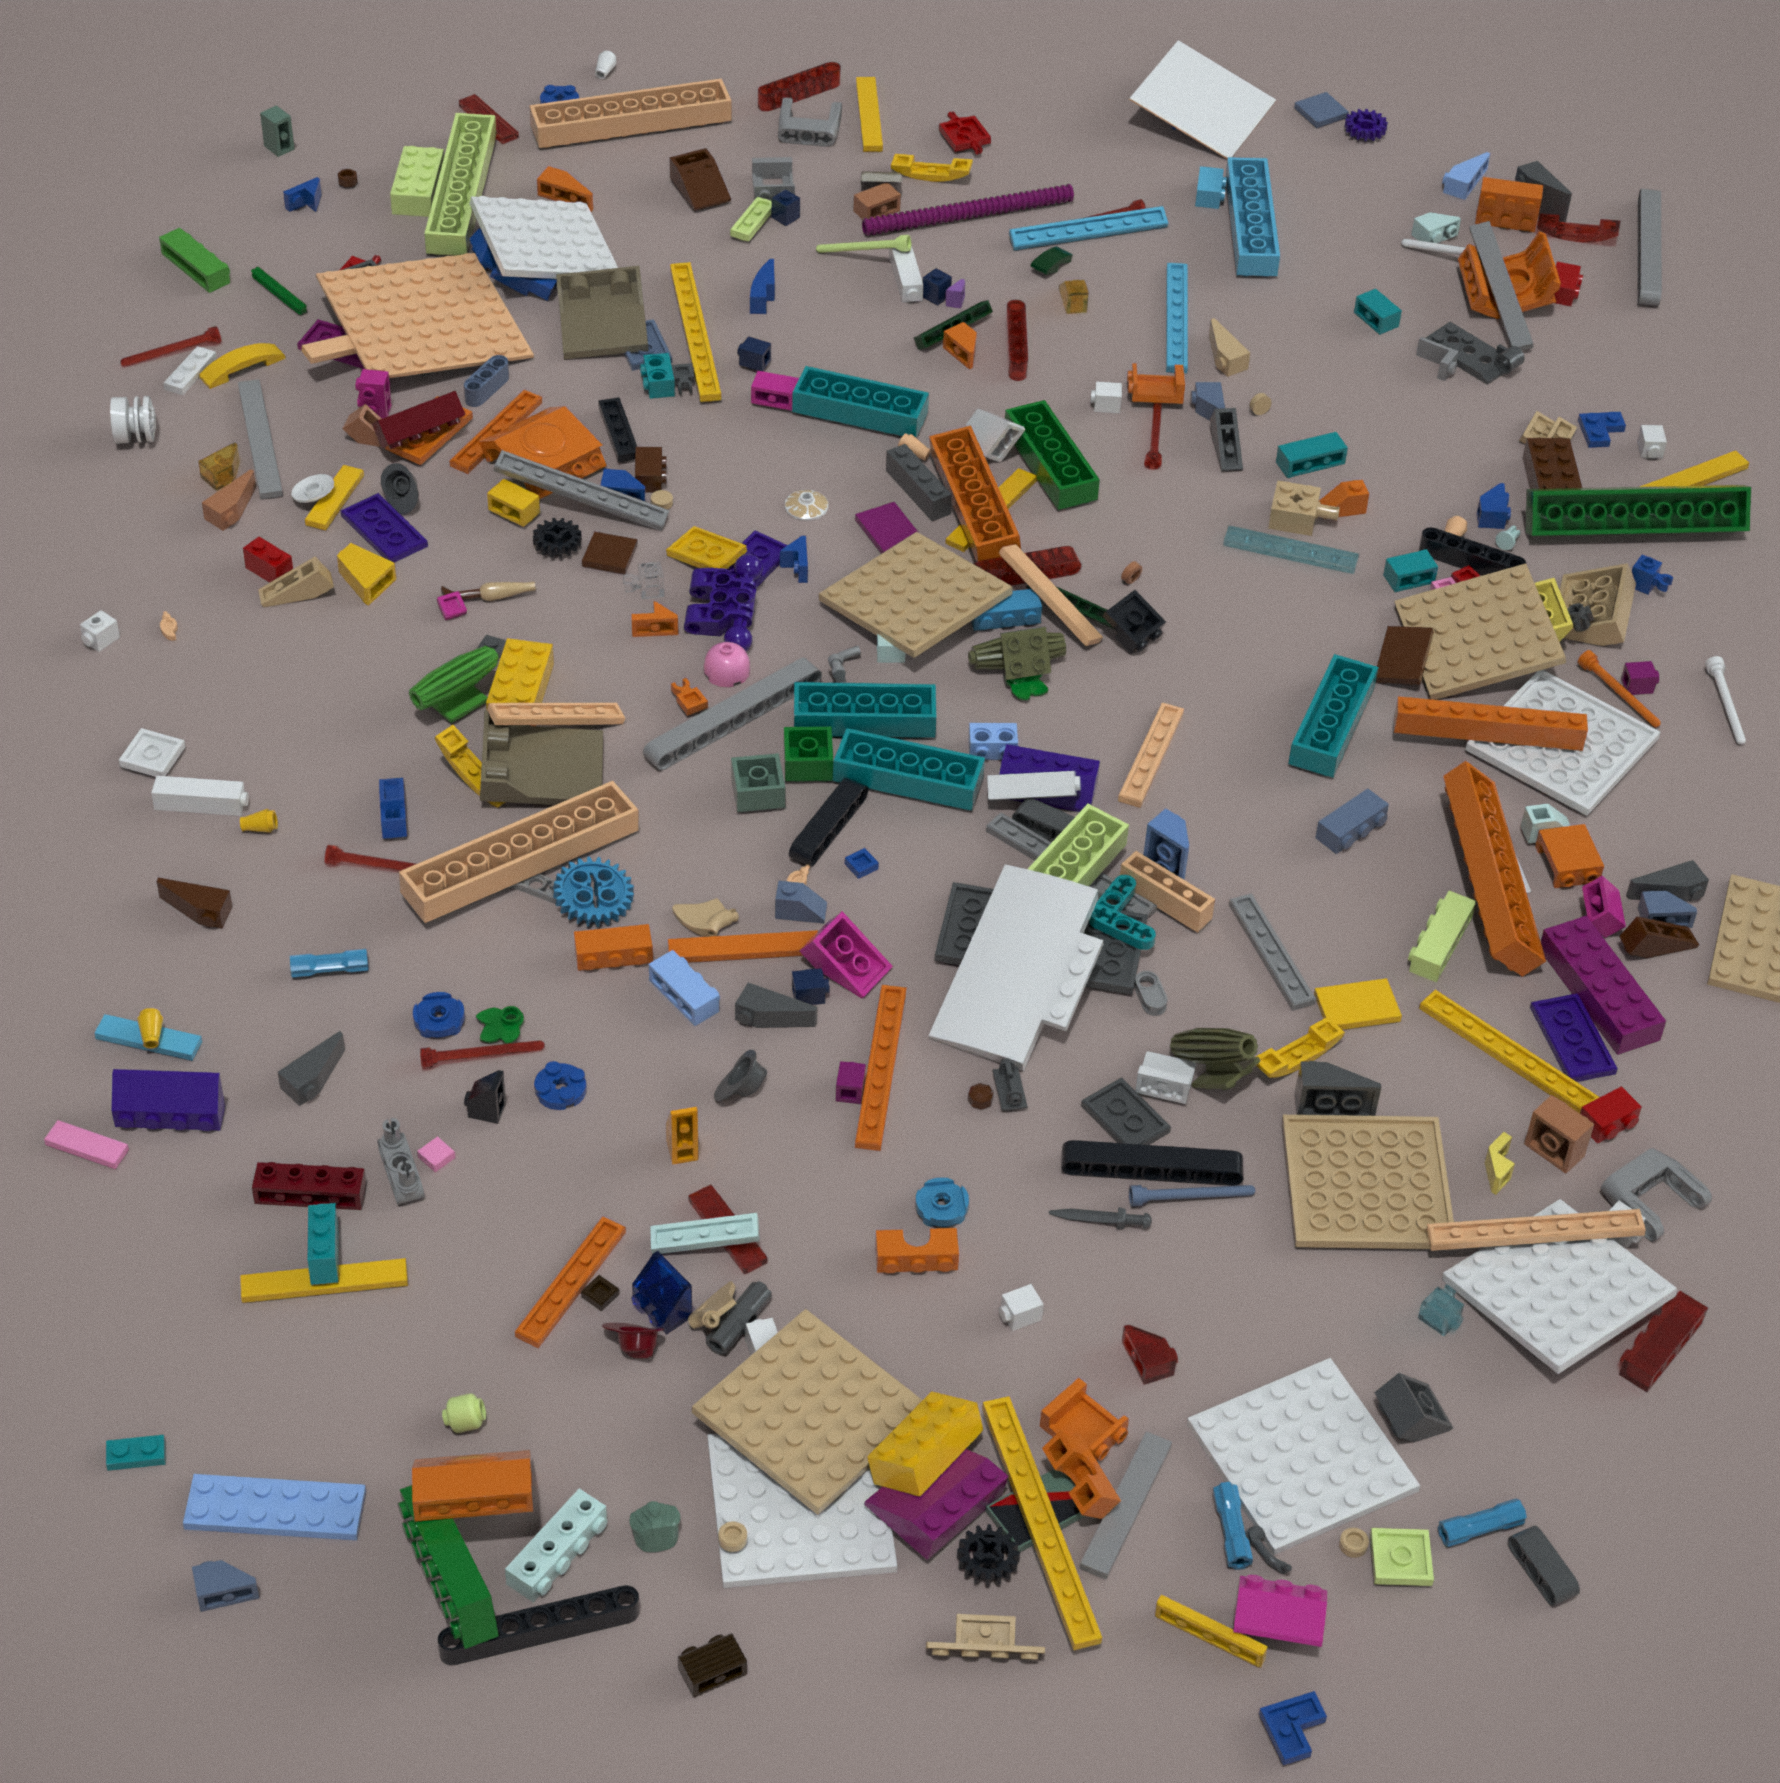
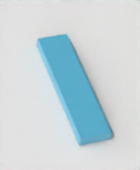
[94,1014,202,1061]

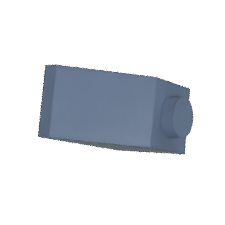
[1190,382,1225,421]
[775,881,827,924]
[1638,891,1697,928]
[192,1560,259,1612]

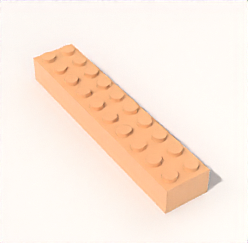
[529,78,732,148]
[399,781,639,923]

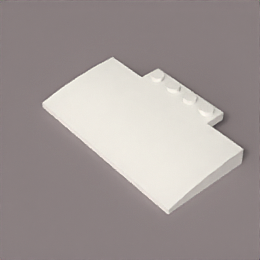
[929,865,1103,1071]

